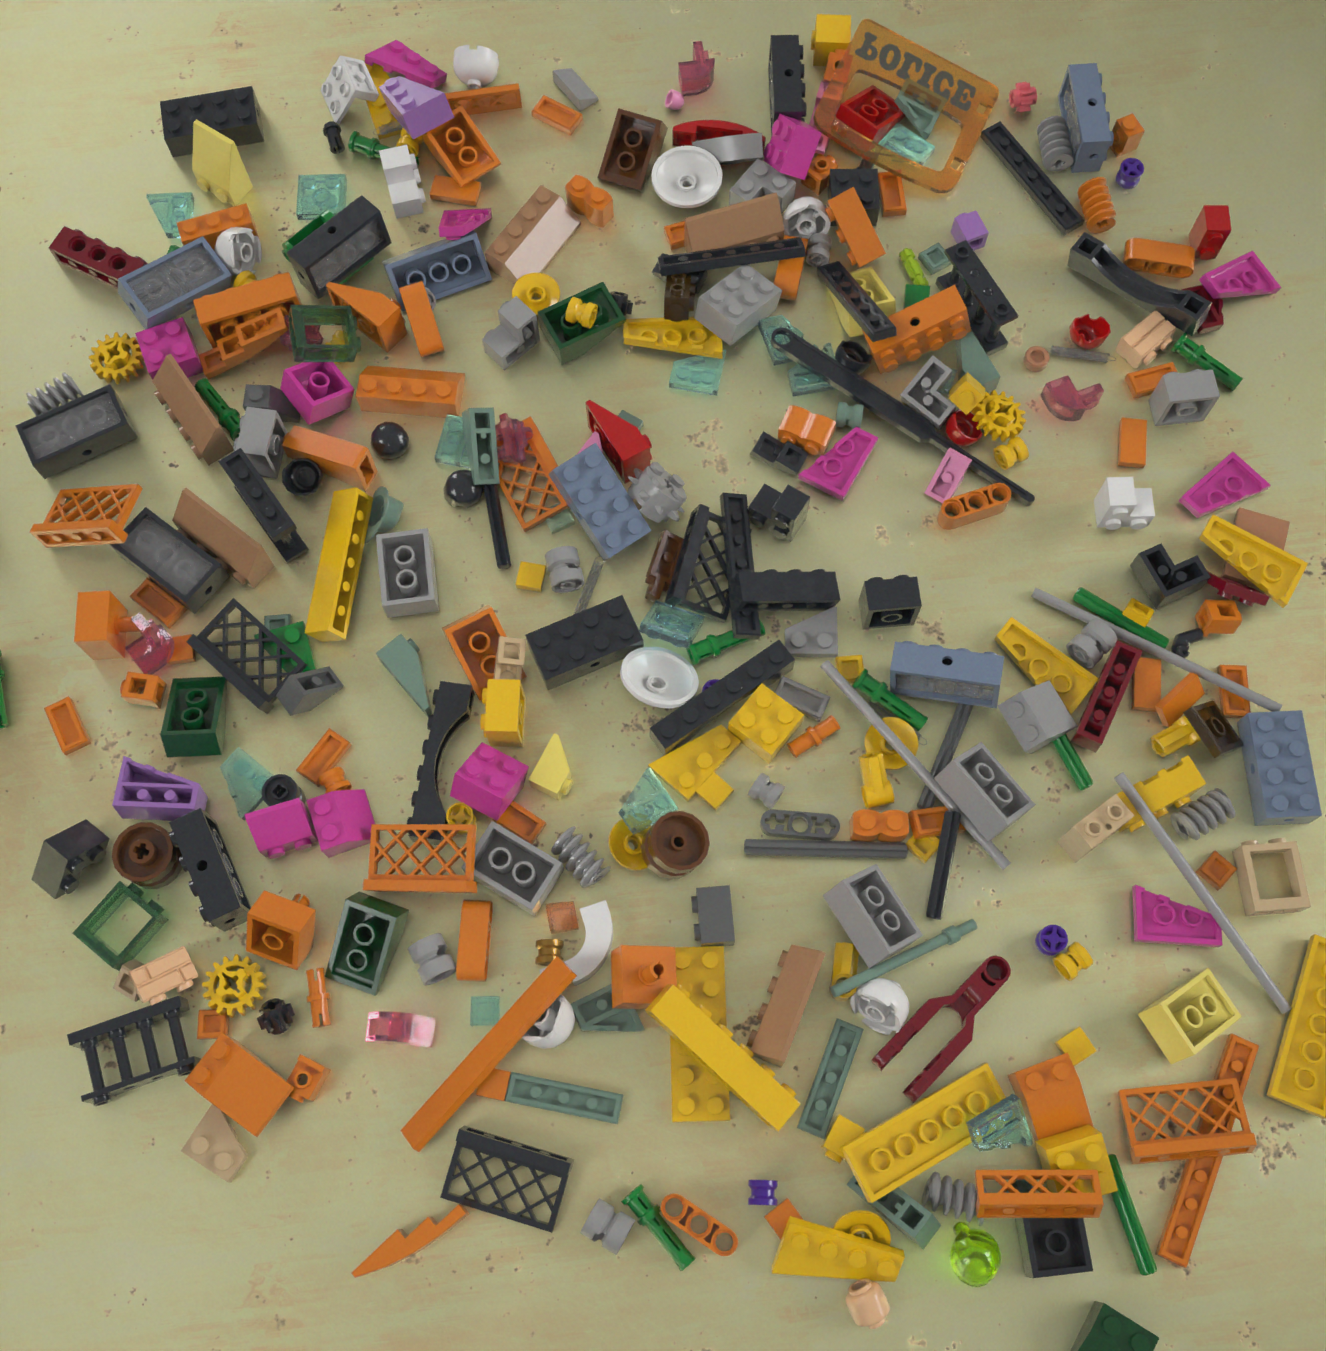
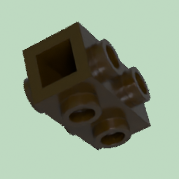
[664,273,696,322]

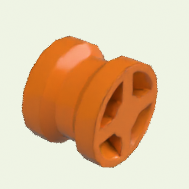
[318,767,352,794]

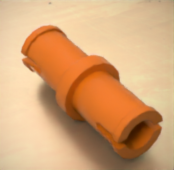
[787,715,841,758]
[306,968,331,1028]

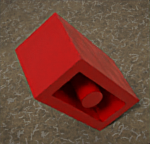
[1189,205,1232,260]

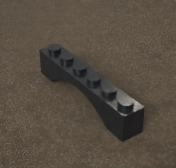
[1067,232,1212,336]
[649,639,795,756]
[407,681,475,845]

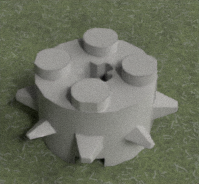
[628,462,687,523]

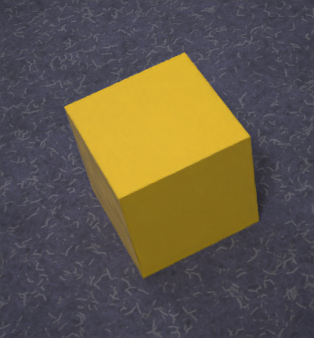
[811,14,851,67]

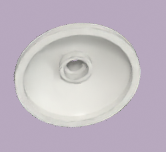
[652,146,722,208]
[620,647,699,708]

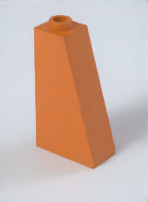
[282,425,378,492]

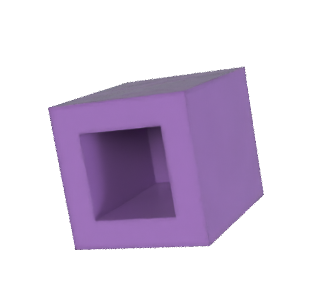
[951,210,989,251]

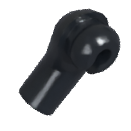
[1171,628,1203,658]

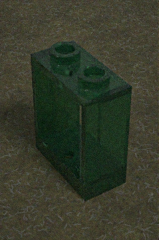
[287,305,361,362]
[72,881,169,971]

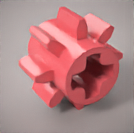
[1009,82,1037,113]

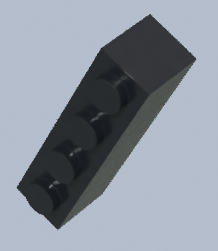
[730,569,841,612]

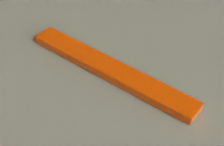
[400,956,577,1152]
[1155,1034,1259,1268]

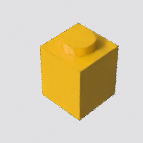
[948,372,986,415]
[821,1114,865,1164]

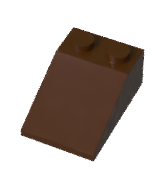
[597,108,668,192]

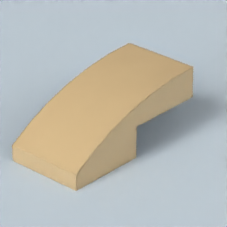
[493,636,526,680]

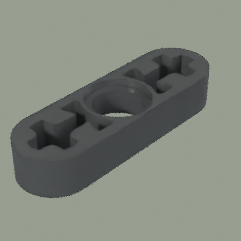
[760,809,840,841]

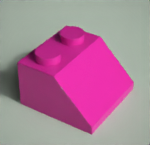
[306,789,380,858]
[244,798,318,859]

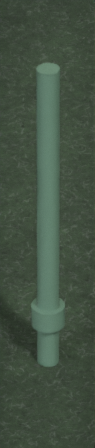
[830,919,977,998]

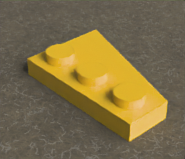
[648,725,741,802]

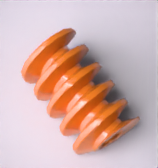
[1077,177,1116,234]

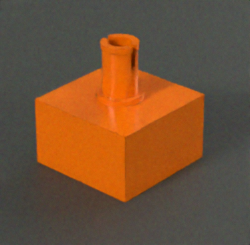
[74,591,146,660]
[246,890,316,970]
[611,945,677,1009]

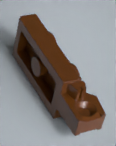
[645,530,683,602]

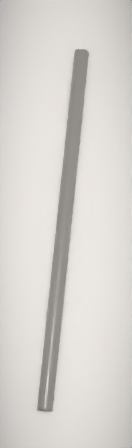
[1031,588,1282,712]
[820,660,1011,870]
[1114,772,1292,1014]

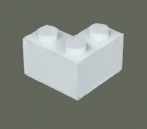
[379,145,426,219]
[1094,477,1155,530]

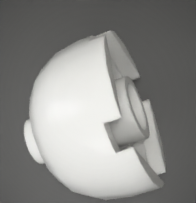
[453,45,499,89]
[783,197,830,242]
[215,227,262,276]
[850,978,909,1035]
[522,994,575,1049]

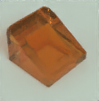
[545,901,579,934]

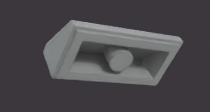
[552,68,599,111]

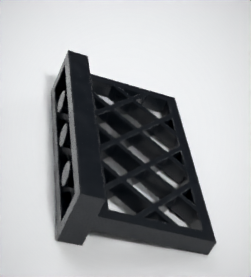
[664,504,752,623]
[186,598,308,714]
[440,1125,574,1233]

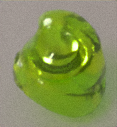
[949,1222,1001,1287]

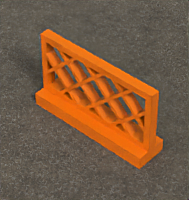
[496,416,572,532]
[30,484,143,548]
[363,824,477,893]
[1118,1078,1257,1165]

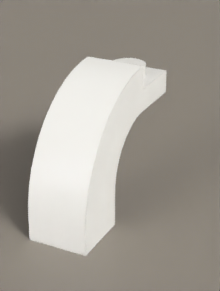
[539,900,613,986]

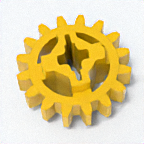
[89,332,144,384]
[971,390,1026,442]
[202,954,267,1018]

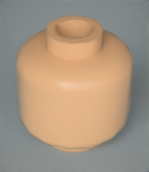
[845,1279,890,1329]

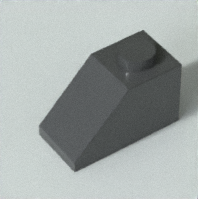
[243,384,300,423]
[276,666,344,716]

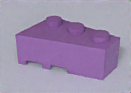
[379,76,454,139]
[112,756,208,821]

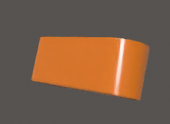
[774,235,809,301]
[1123,238,1195,278]
[399,281,444,357]
[937,483,1012,530]
[456,900,493,982]
[661,1194,738,1256]

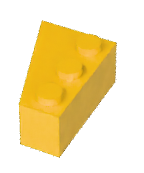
[1110,755,1206,833]

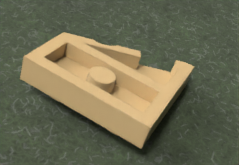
[181,1104,248,1182]

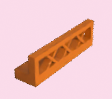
[445,83,522,115]
[975,1170,1104,1218]

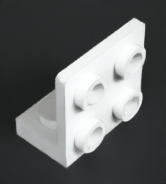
[321,55,379,124]

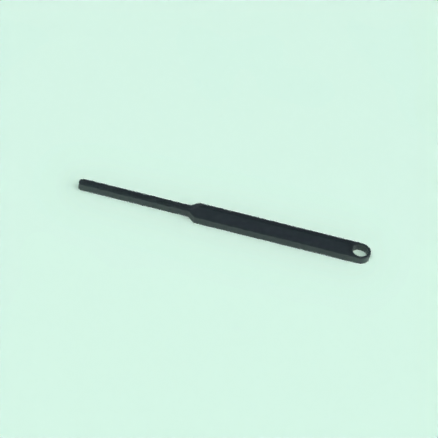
[770,327,1035,506]

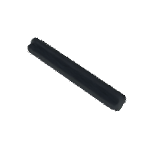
[483,484,511,569]
[926,810,961,920]

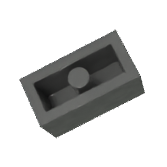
[691,885,735,947]

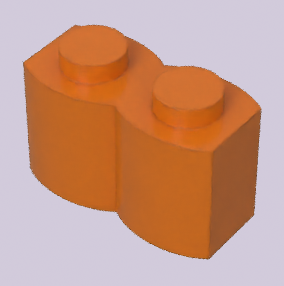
[565,175,614,228]
[778,405,836,455]
[849,809,909,842]

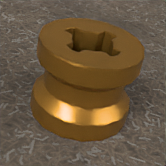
[535,939,564,966]

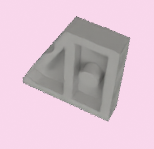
[784,607,838,658]

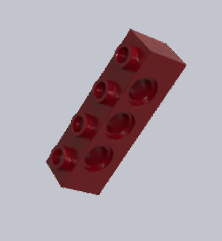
[48,226,147,289]
[1071,640,1143,753]

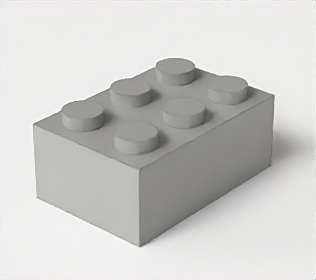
[694,265,782,346]
[376,528,439,618]
[934,742,1036,842]
[461,821,564,916]
[823,864,923,968]

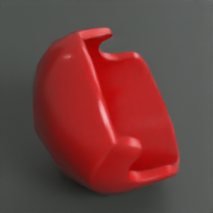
[1069,314,1111,349]
[946,409,983,447]

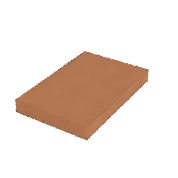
[1221,507,1290,589]

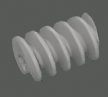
[1037,116,1074,171]
[26,372,84,416]
[1170,788,1236,840]
[551,826,611,888]
[922,1172,987,1226]

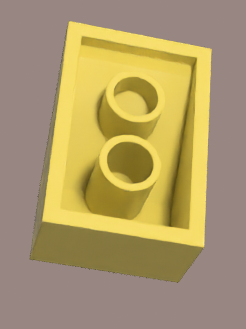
[192,119,253,206]
[828,267,896,337]
[1138,968,1242,1064]

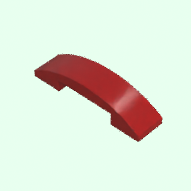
[672,120,766,156]

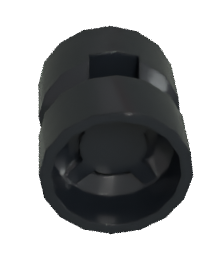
[261,774,306,807]

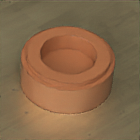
[1023,346,1050,372]

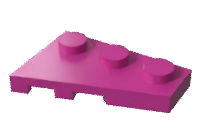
[364,40,447,88]
[439,208,492,240]
[1199,251,1281,299]
[798,427,878,501]
[1179,451,1271,518]
[1132,885,1223,947]

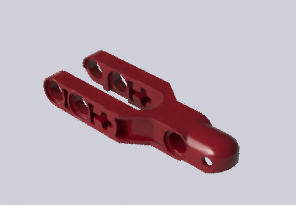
[871,955,1011,1103]

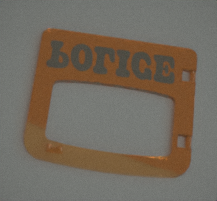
[813,19,999,194]

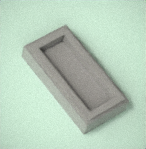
[774,676,830,722]

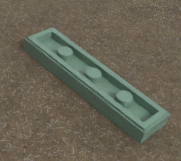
[797,1018,864,1139]
[505,1072,624,1124]

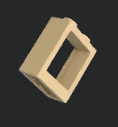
[1057,794,1134,863]
[1232,838,1311,916]

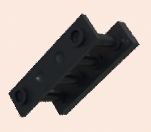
[935,240,1019,356]
[218,448,309,563]
[67,996,201,1106]

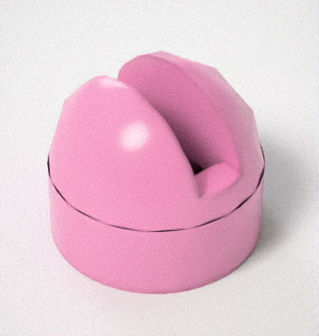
[665,89,684,110]

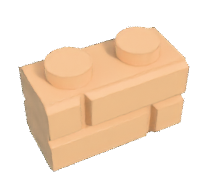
[1116,311,1176,368]
[128,946,198,1005]

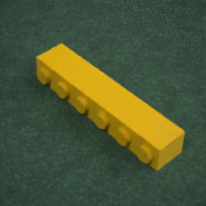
[305,487,373,642]
[645,984,800,1131]

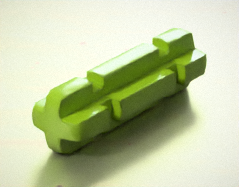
[899,248,929,286]

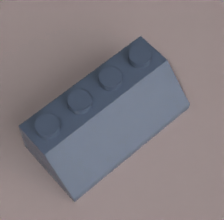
[382,230,492,312]

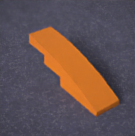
[198,307,288,379]
[351,1204,470,1278]

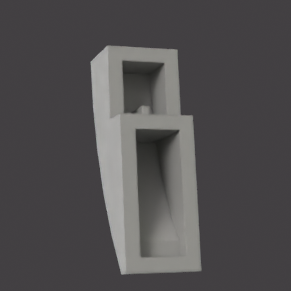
[692,133,763,165]

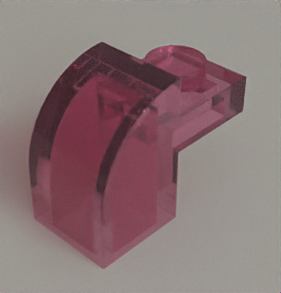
[678,41,715,97]
[1040,375,1104,421]
[125,613,174,675]
[365,1011,436,1048]

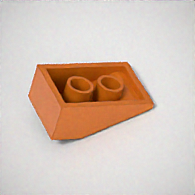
[423,105,501,188]
[326,282,408,353]
[442,605,527,701]
[185,1032,295,1137]
[1007,1052,1093,1141]

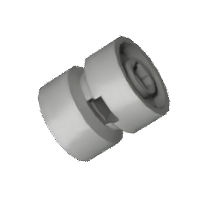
[545,546,585,593]
[1066,619,1118,669]
[408,933,456,986]
[580,1198,635,1255]

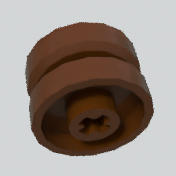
[641,811,710,880]
[112,822,182,889]

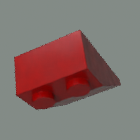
[830,85,905,153]
[585,400,652,484]

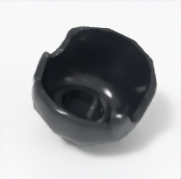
[835,340,872,375]
[371,422,409,460]
[282,458,323,497]
[443,470,484,508]

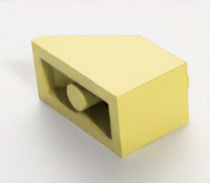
[528,733,573,800]

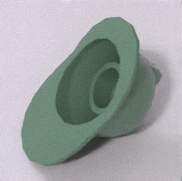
[365,486,404,543]

